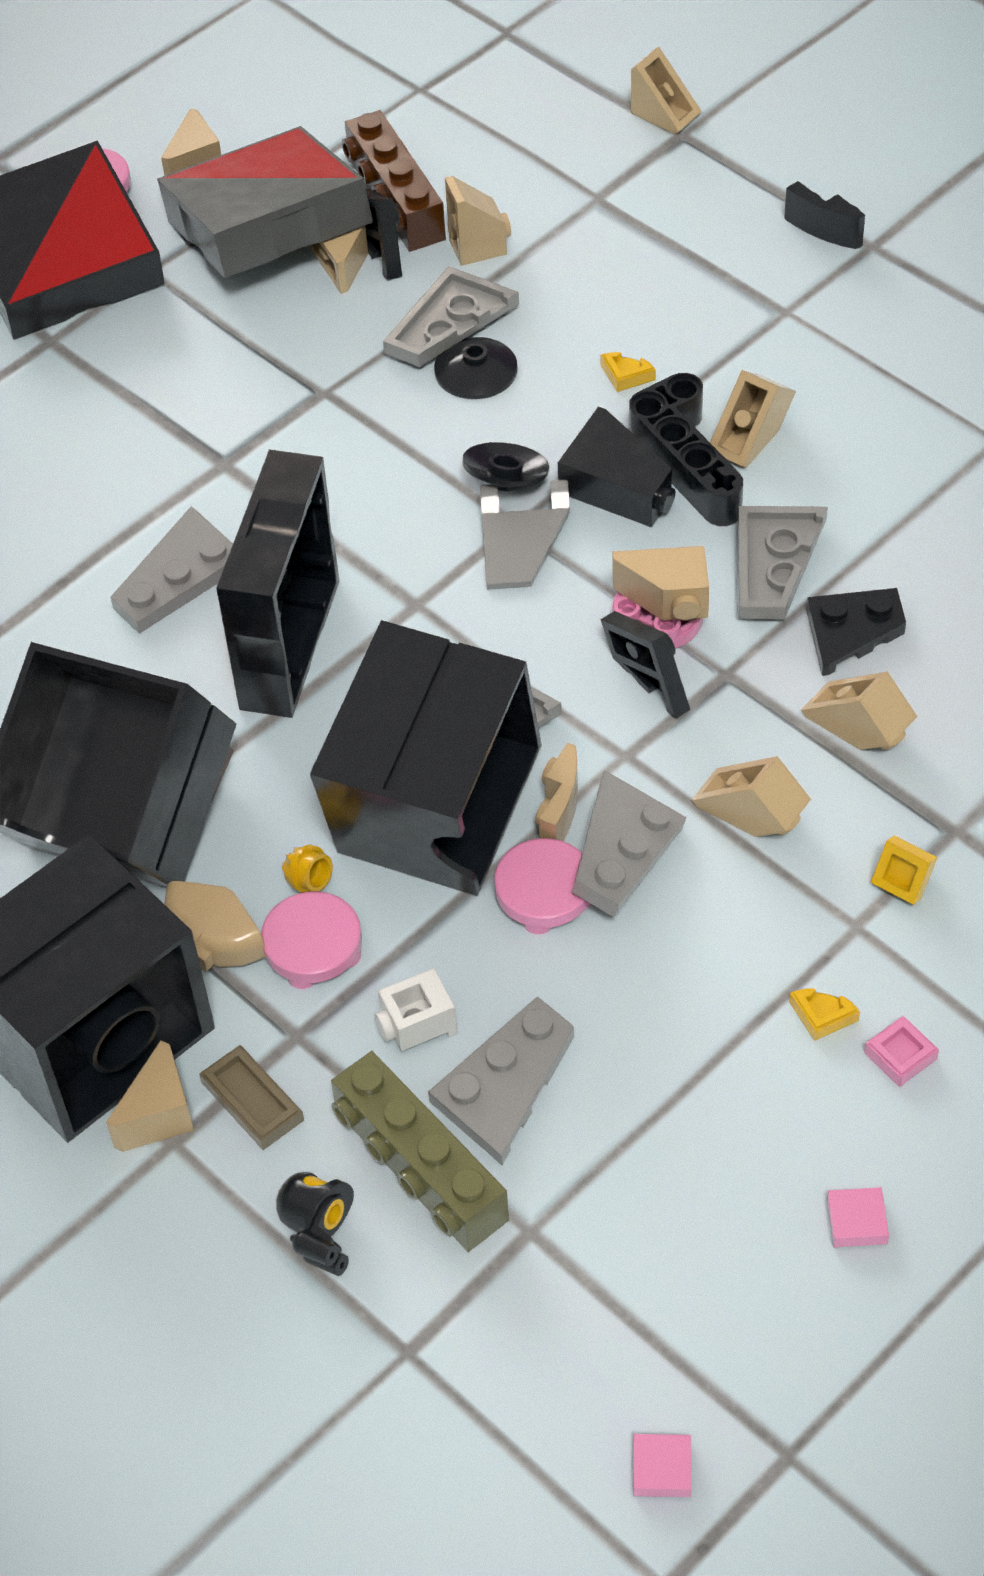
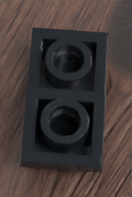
[784,181,865,249]

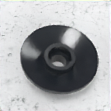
[434,337,518,399]
[462,442,549,491]

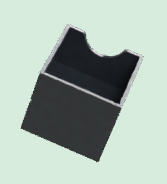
[310,620,542,896]
[0,642,237,888]
[0,834,215,1143]

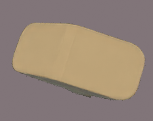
[164,881,265,972]

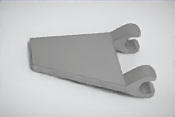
[480,480,570,590]

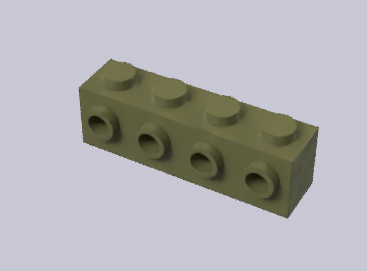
[331,1050,509,1253]

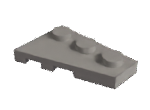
[383,266,519,367]
[110,506,233,634]
[738,506,828,619]
[572,770,687,917]
[428,996,574,1165]

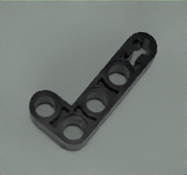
[629,373,743,526]

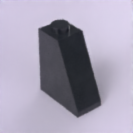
[557,406,676,528]

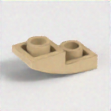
[535,743,578,841]

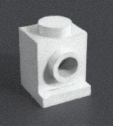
[375,968,458,1051]

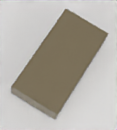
[199,1045,304,1150]

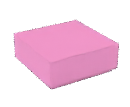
[864,1016,939,1087]
[827,1187,889,1248]
[634,1434,691,1497]

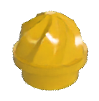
[282,844,333,893]

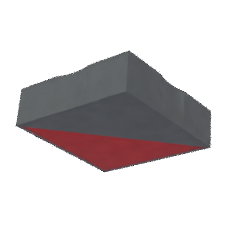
[157,126,373,278]

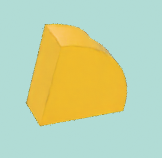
[600,352,656,392]
[789,988,860,1041]

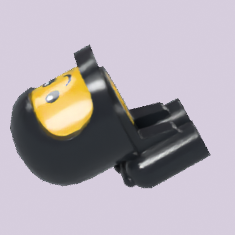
[276,1172,354,1276]

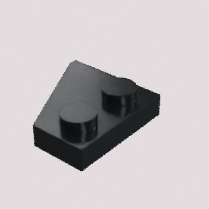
[365,188,402,279]
[806,588,906,676]
[600,611,690,718]

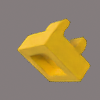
[870,835,938,905]

